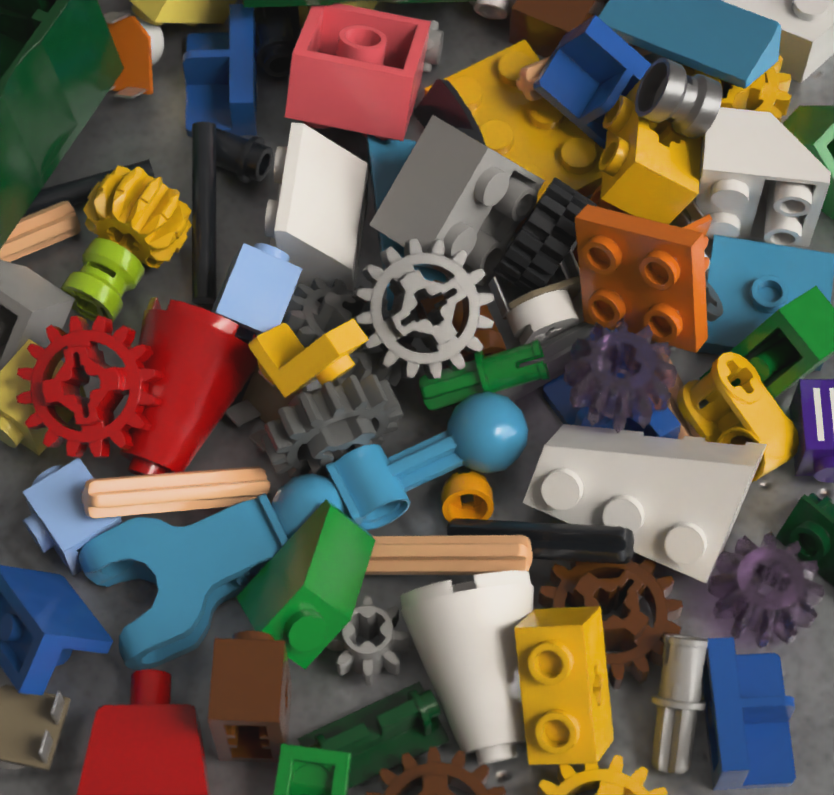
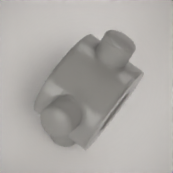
[423,20,444,72]

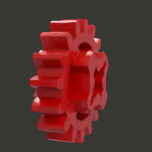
[16,315,163,458]

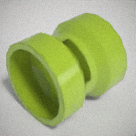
[60,238,145,323]

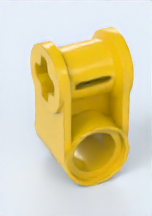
[677,352,799,482]

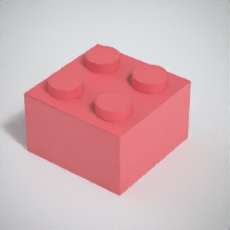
[284,3,431,141]

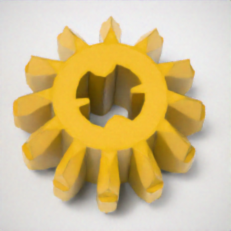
[83,166,192,269]

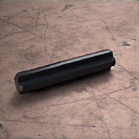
[447,518,634,564]

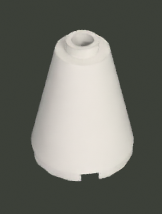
[400,570,534,765]

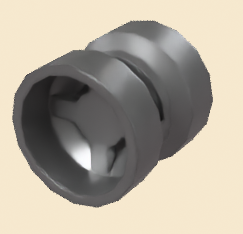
[635,58,723,139]

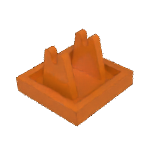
[575,204,709,353]

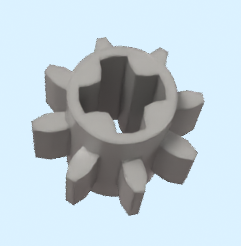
[327,596,410,686]

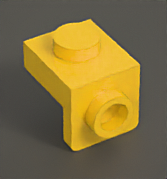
[248,318,369,398]

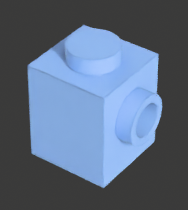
[211,243,303,343]
[23,458,122,576]

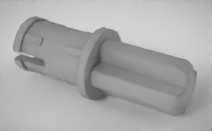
[651,634,708,774]

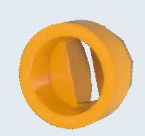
[441,470,494,522]

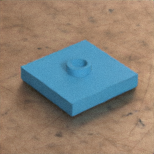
[698,235,834,371]

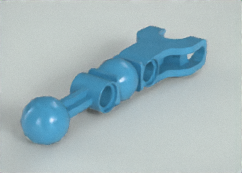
[78,391,529,670]

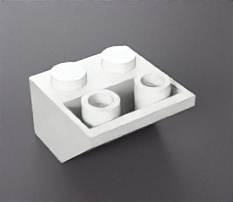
[689,107,831,247]
[265,122,369,294]

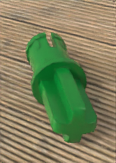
[419,339,550,411]

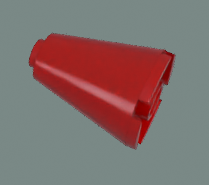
[120,297,258,475]

